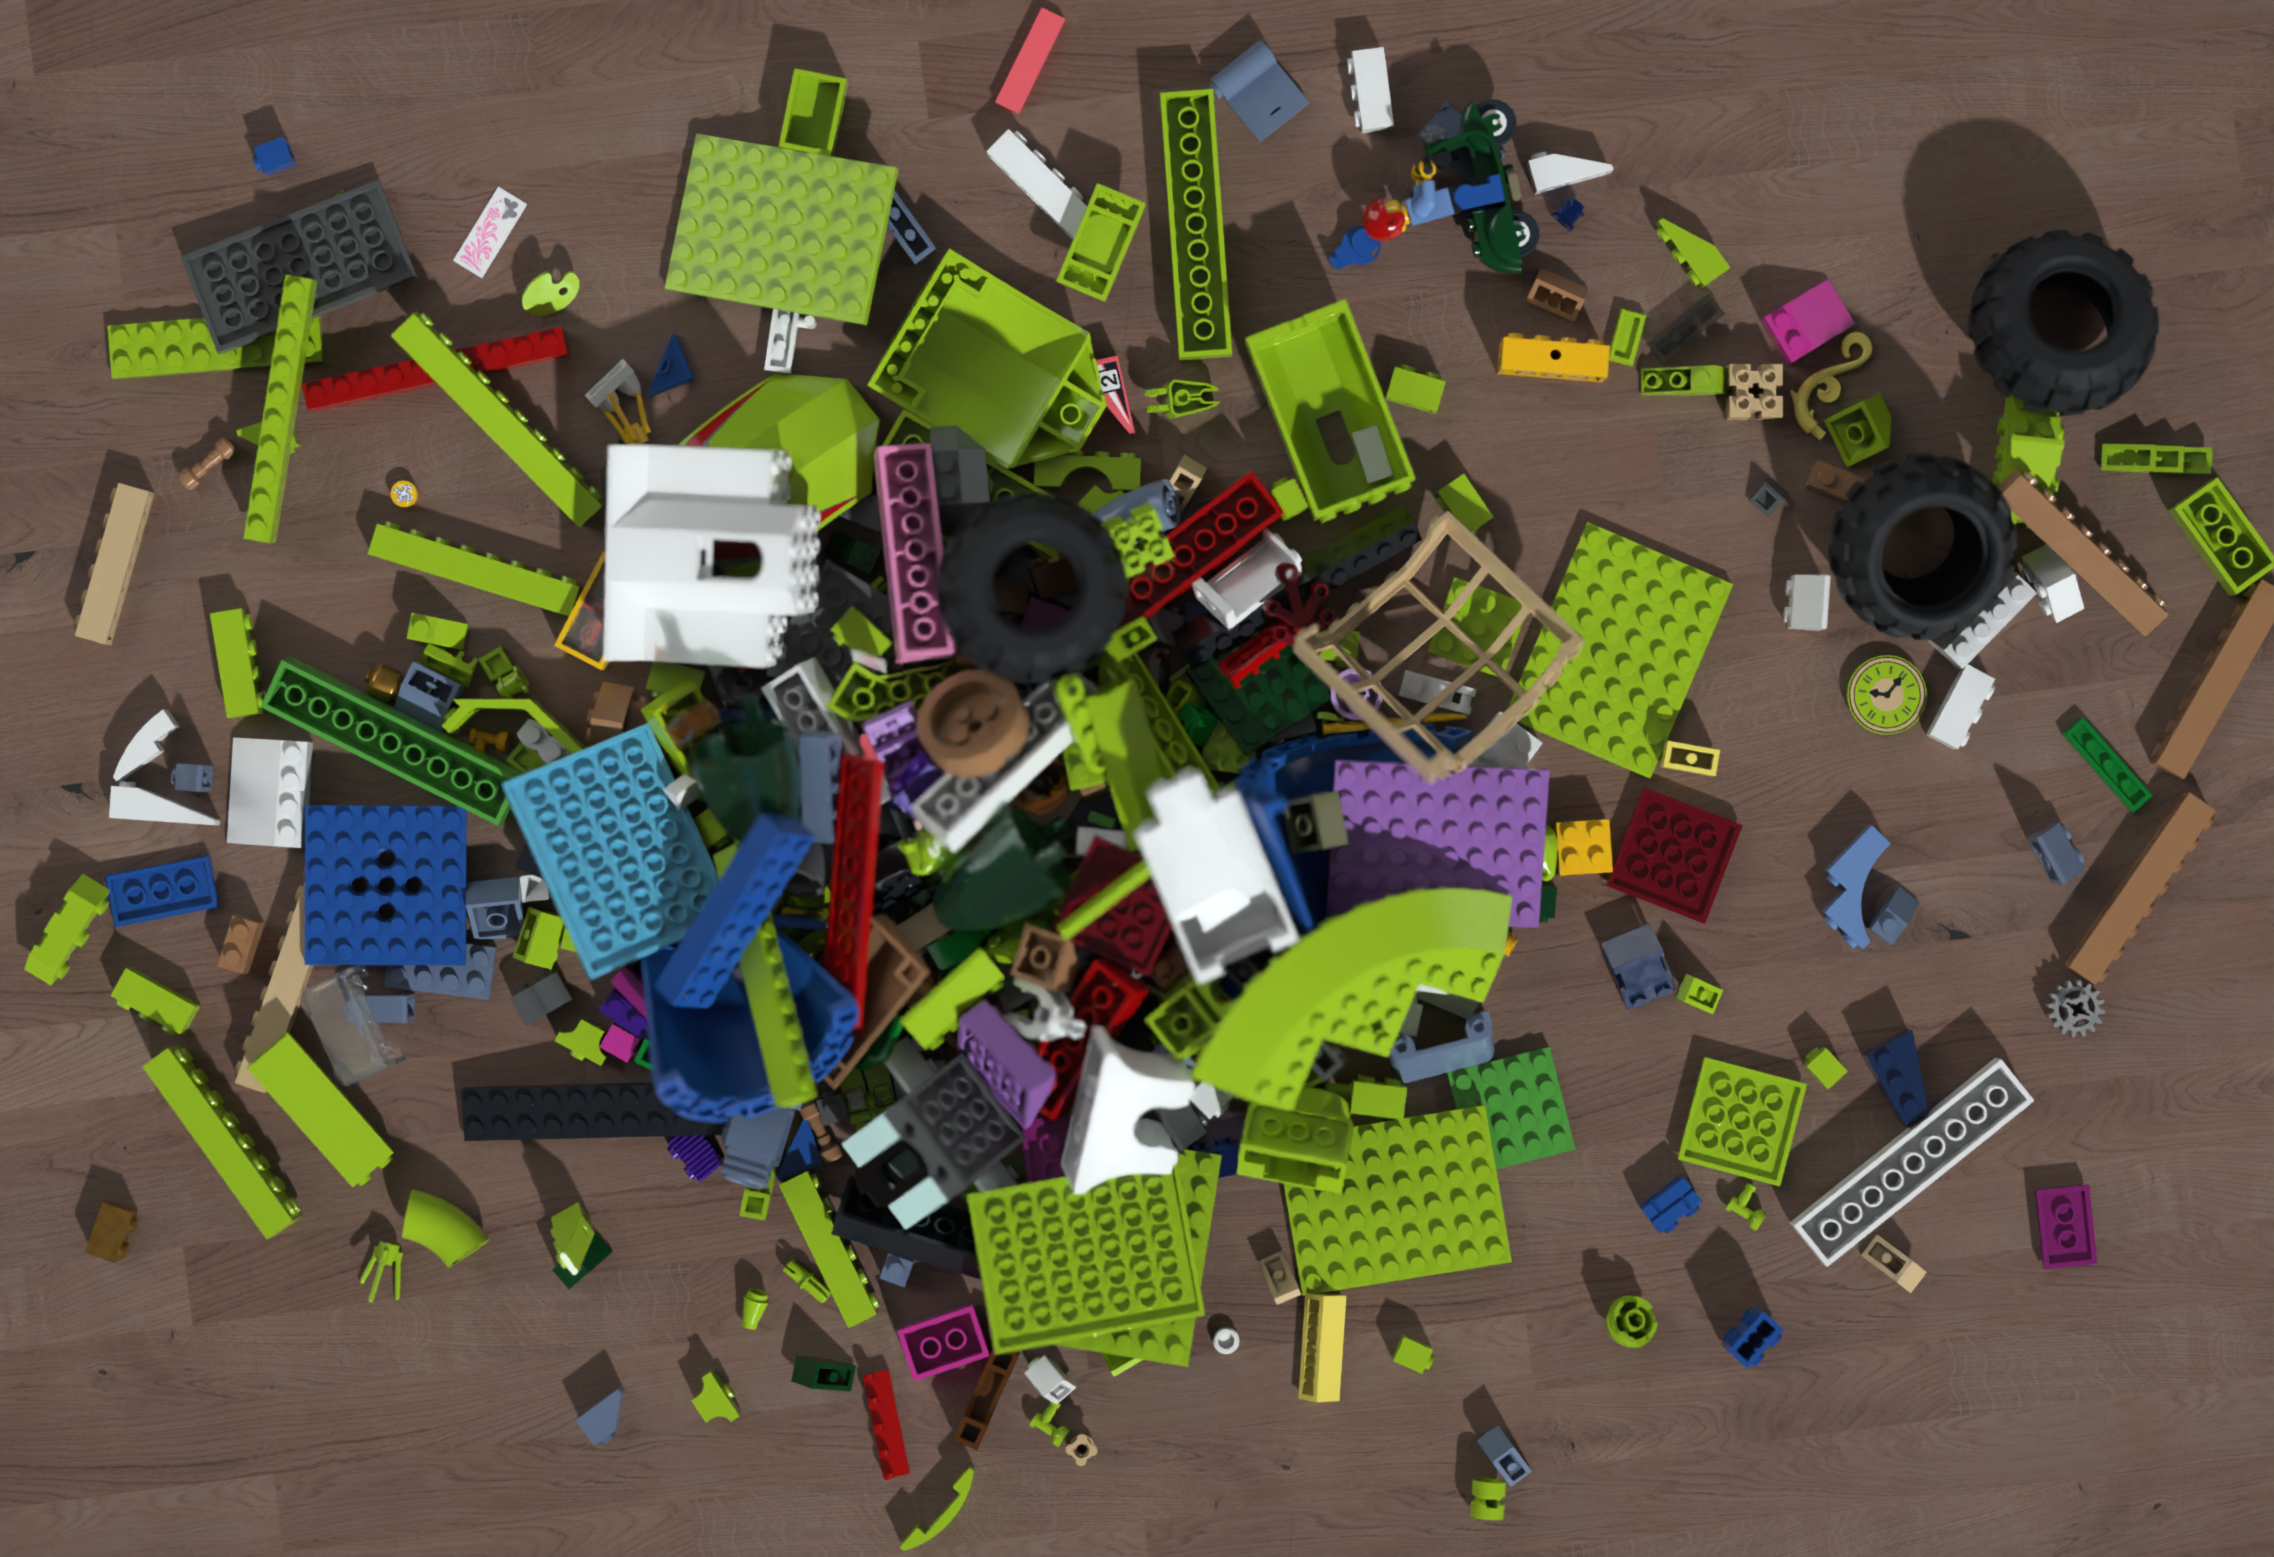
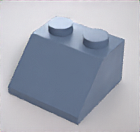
[2026,822,2085,885]
[466,877,526,942]

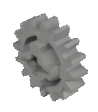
[2046,980,2105,1038]

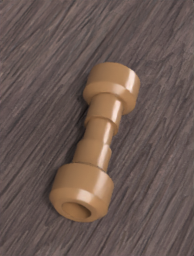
[178,437,237,490]
[799,1100,842,1164]

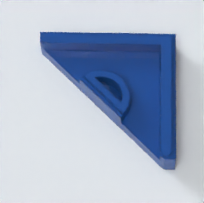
[648,334,695,398]
[776,1119,824,1180]

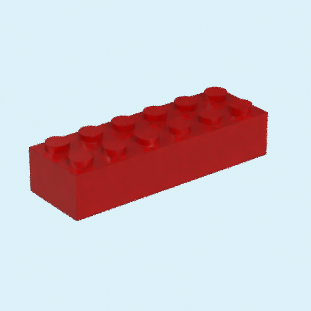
[1036,958,1149,1120]

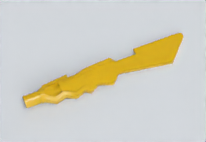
[1322,712,1467,735]

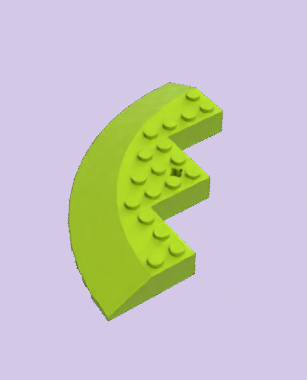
[1189,886,1512,1112]

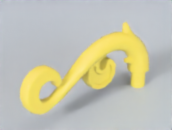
[1790,332,1873,440]

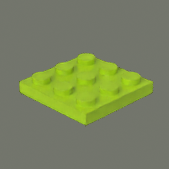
[1428,577,1523,678]

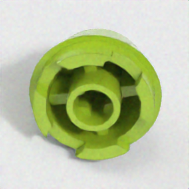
[1605,1296,1658,1348]

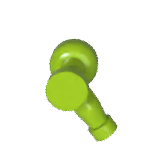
[1725,1183,1767,1231]
[1029,1402,1070,1448]

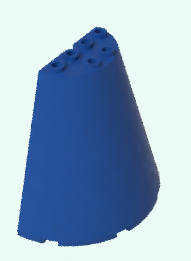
[641,925,859,1122]

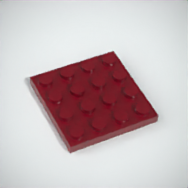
[1605,787,1743,924]
[1050,834,1172,976]

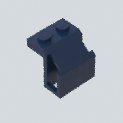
[1601,923,1676,1010]

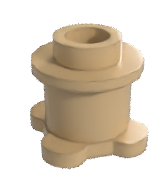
[1066,1434,1098,1466]

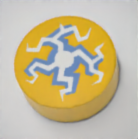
[390,481,418,508]

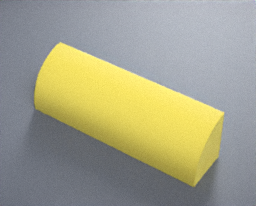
[1298,1293,1347,1402]

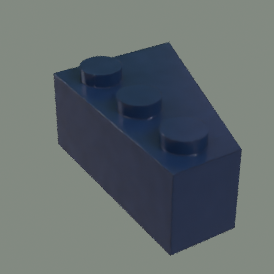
[1861,1028,1928,1125]

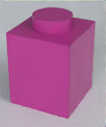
[600,1023,642,1062]

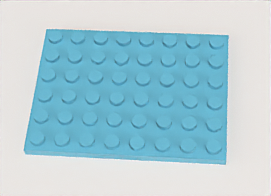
[501,723,719,980]

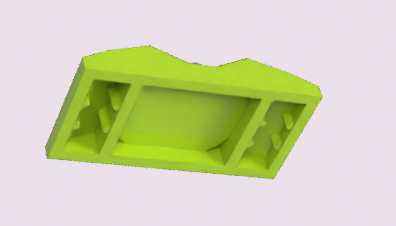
[1056,183,1146,302]

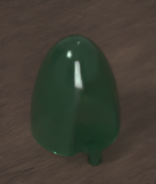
[688,696,801,846]
[933,805,1072,932]

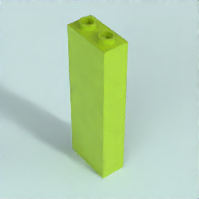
[1085,678,1164,852]
[247,1031,394,1187]

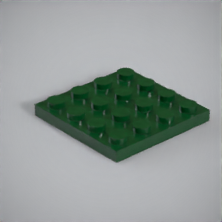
[1185,624,1331,757]

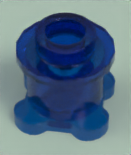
[1551,197,1585,232]

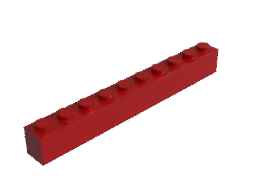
[302,327,570,412]

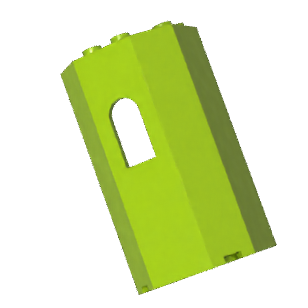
[1244,299,1416,523]

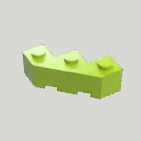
[24,874,110,986]

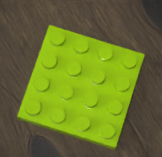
[1676,1057,1807,1187]

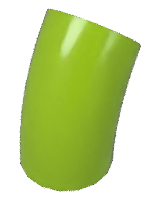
[402,1189,490,1268]

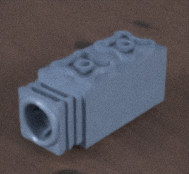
[721,1103,803,1189]

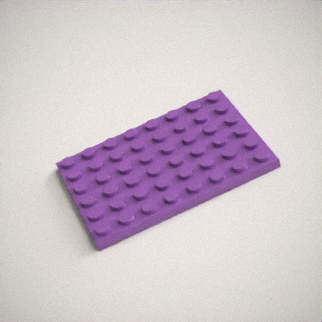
[1326,759,1549,928]

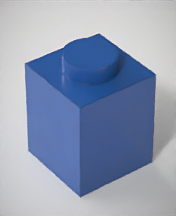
[252,137,297,176]

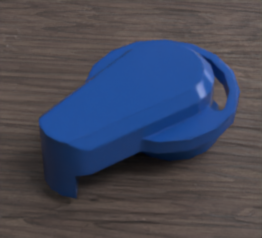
[1329,225,1381,270]

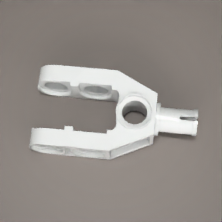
[1002,976,1085,1041]

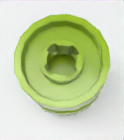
[1470,1478,1507,1520]

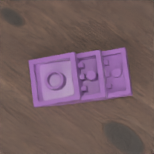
[862,701,928,820]

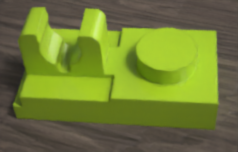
[421,644,478,687]

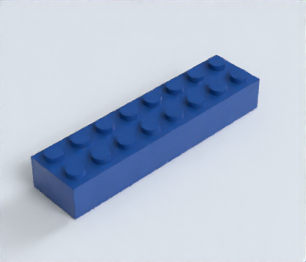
[654,813,815,1008]

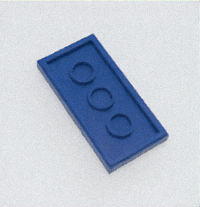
[105,855,220,927]

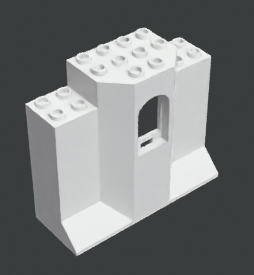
[604,443,820,668]

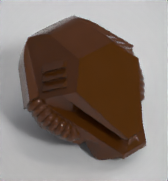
[1013,752,1070,815]

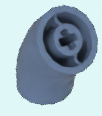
[1091,479,1181,544]

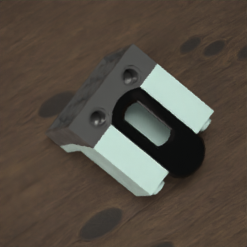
[841,1053,1026,1230]

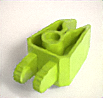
[1145,380,1220,419]

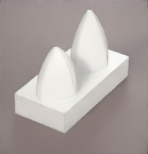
[585,359,641,412]

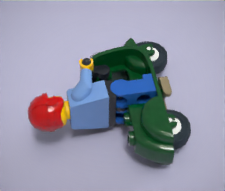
[1362,99,1540,274]

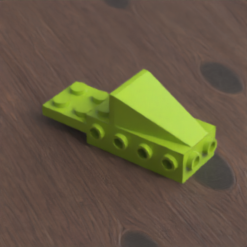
[1992,395,2065,528]

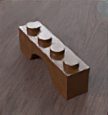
[953,1348,1021,1450]

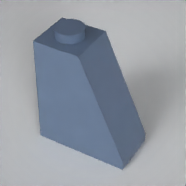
[343,994,416,1023]

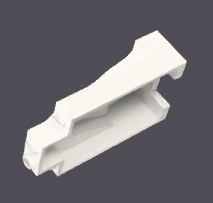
[1134,769,1299,984]

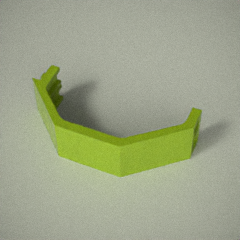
[442,699,586,754]

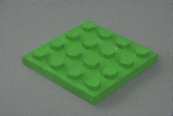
[1447,1046,1575,1169]

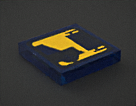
[772,904,829,931]

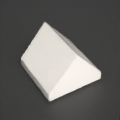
[663,774,700,811]

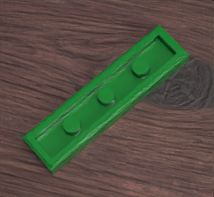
[2062,716,2153,813]

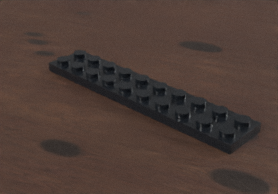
[461,1082,726,1141]

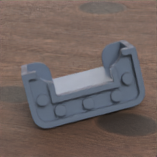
[1387,1008,1495,1083]

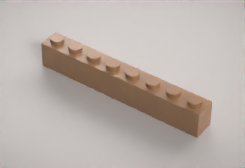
[1997,468,2169,637]
[2151,579,2274,779]
[2064,792,2216,985]

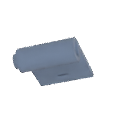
[1209,40,1309,142]

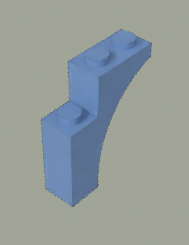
[1821,825,1891,949]

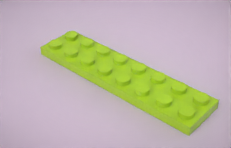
[107,316,324,379]

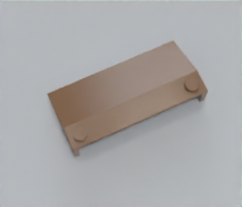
[823,914,930,1089]

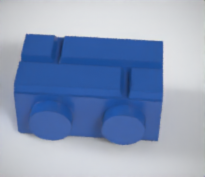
[1639,1174,1702,1233]

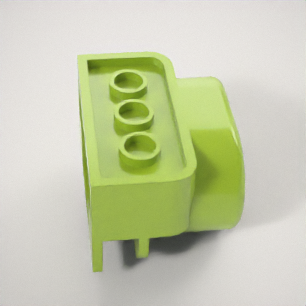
[1237,1086,1353,1194]

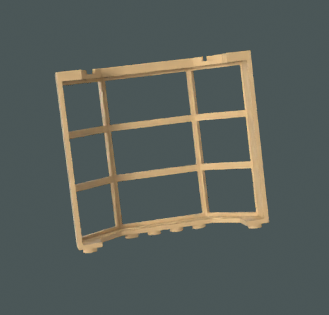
[1293,511,1585,784]

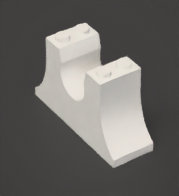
[1061,1027,1195,1194]

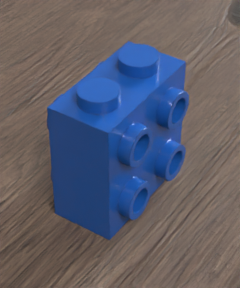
[1722,1306,1784,1369]

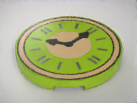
[1847,655,1927,735]

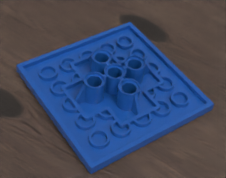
[305,805,467,966]

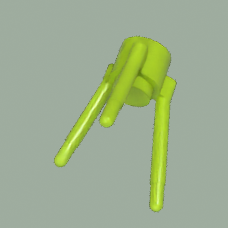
[360,1241,403,1302]

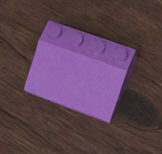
[956,1000,1055,1130]

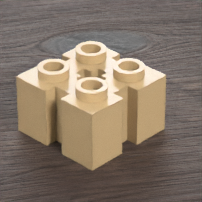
[1726,364,1783,420]

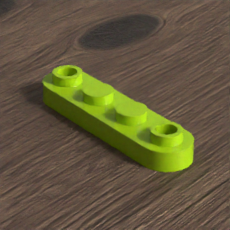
[1054,674,1106,774]

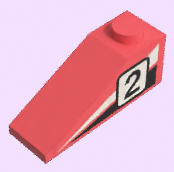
[1096,355,1135,436]

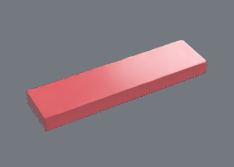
[995,8,1066,115]

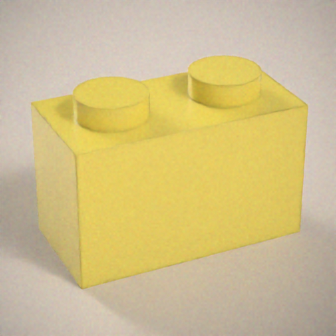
[1660,741,1720,776]

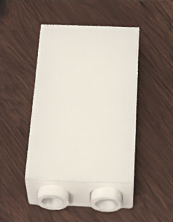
[1192,528,1303,630]

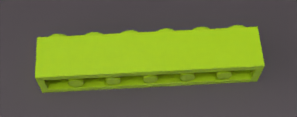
[779,1170,880,1328]

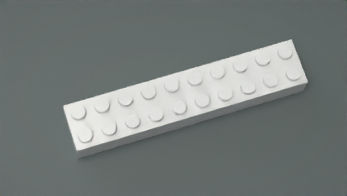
[1790,1058,2034,1267]

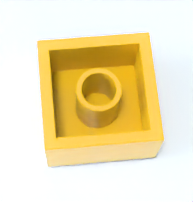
[1553,819,1613,876]

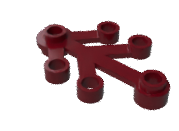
[1263,562,1335,662]

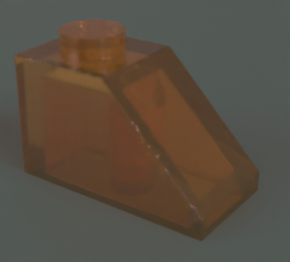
[665,698,721,751]

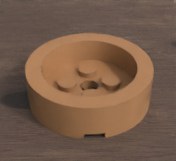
[917,670,1030,777]

